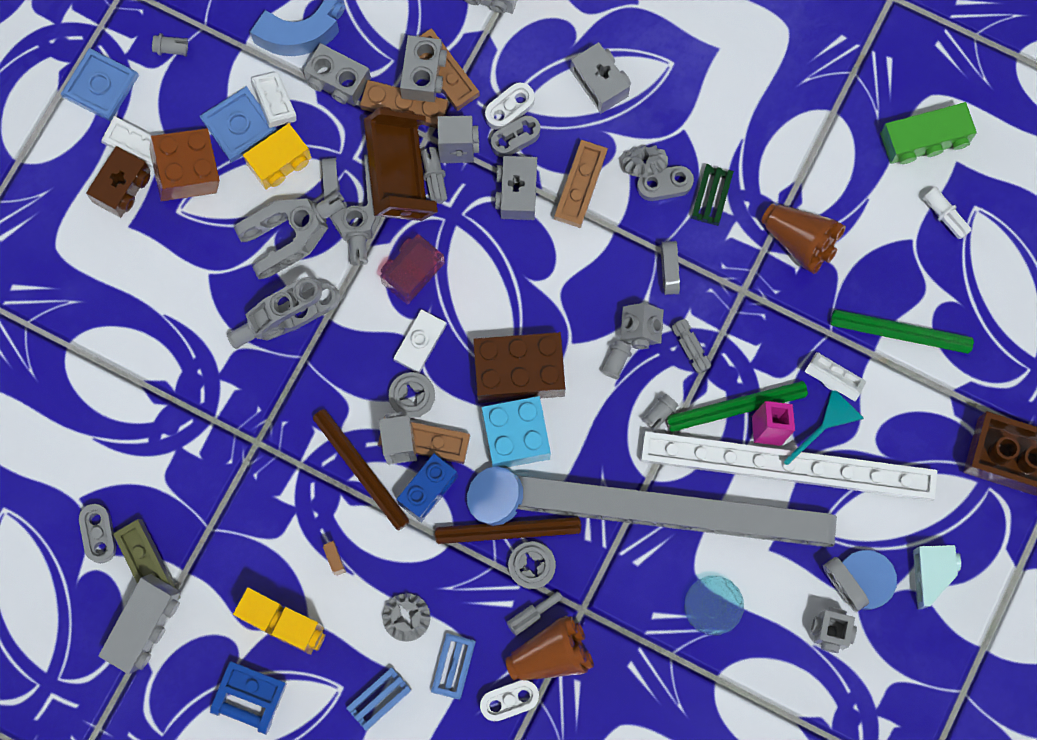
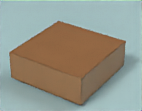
[323,541,346,576]

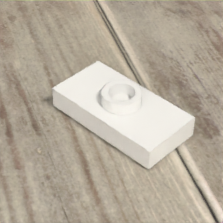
[251,71,296,128]
[101,116,153,168]
[393,309,447,373]
[805,352,866,402]

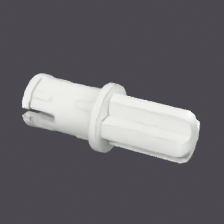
[923,187,971,239]

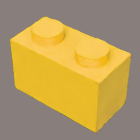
[243,123,312,190]
[233,587,284,637]
[271,607,326,655]

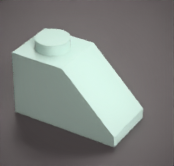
[913,545,961,609]

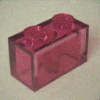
[380,234,445,305]

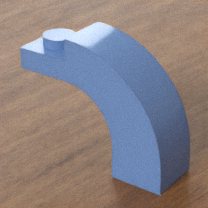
[250,0,345,56]

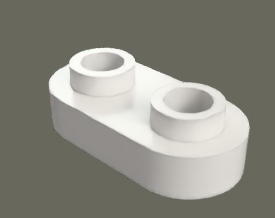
[485,83,535,130]
[480,680,539,722]

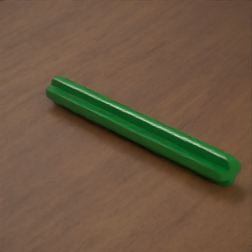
[831,310,974,354]
[667,381,808,432]

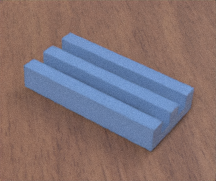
[431,634,476,700]
[346,667,412,731]

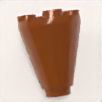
[761,203,846,274]
[505,616,594,680]

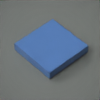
[61,48,139,122]
[200,86,278,163]

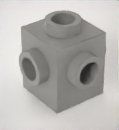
[620,303,664,349]
[811,607,857,653]

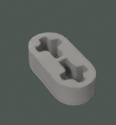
[491,116,540,157]
[661,241,680,295]
[823,557,869,612]

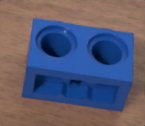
[396,454,458,523]

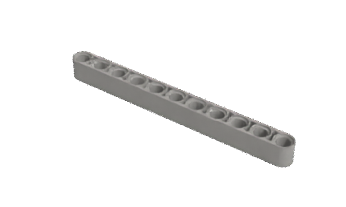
[517,477,837,547]

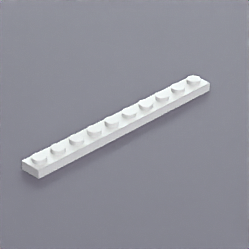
[641,431,937,501]

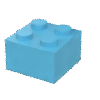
[482,396,551,468]

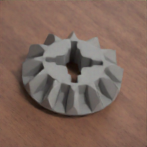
[623,145,668,177]
[389,372,435,418]
[508,542,556,590]
[382,593,430,642]

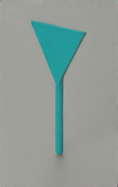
[784,390,864,465]

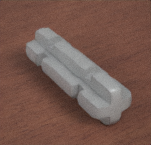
[672,319,711,374]

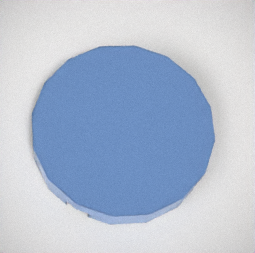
[467,466,523,526]
[842,550,897,610]

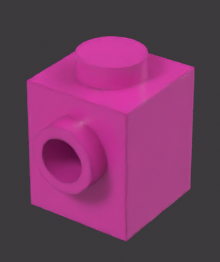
[752,401,795,446]

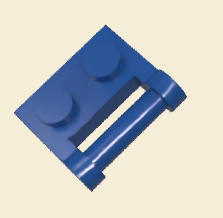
[210,661,287,735]

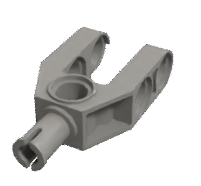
[322,155,381,266]
[234,191,347,279]
[227,277,340,349]

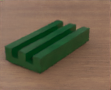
[691,164,734,226]

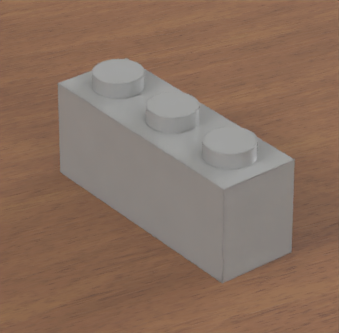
[98,574,181,675]

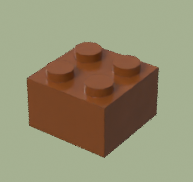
[149,128,220,201]

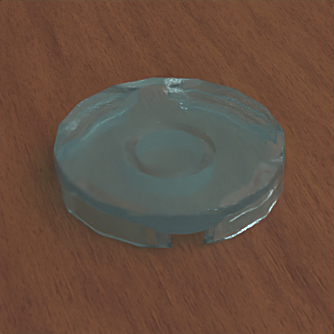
[684,576,744,636]

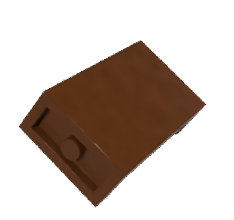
[364,107,438,221]

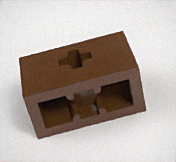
[86,146,151,218]

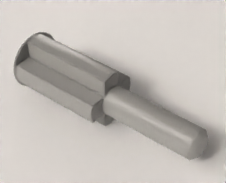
[506,592,563,636]

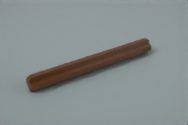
[313,409,409,530]
[435,517,581,544]

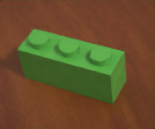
[880,102,977,164]

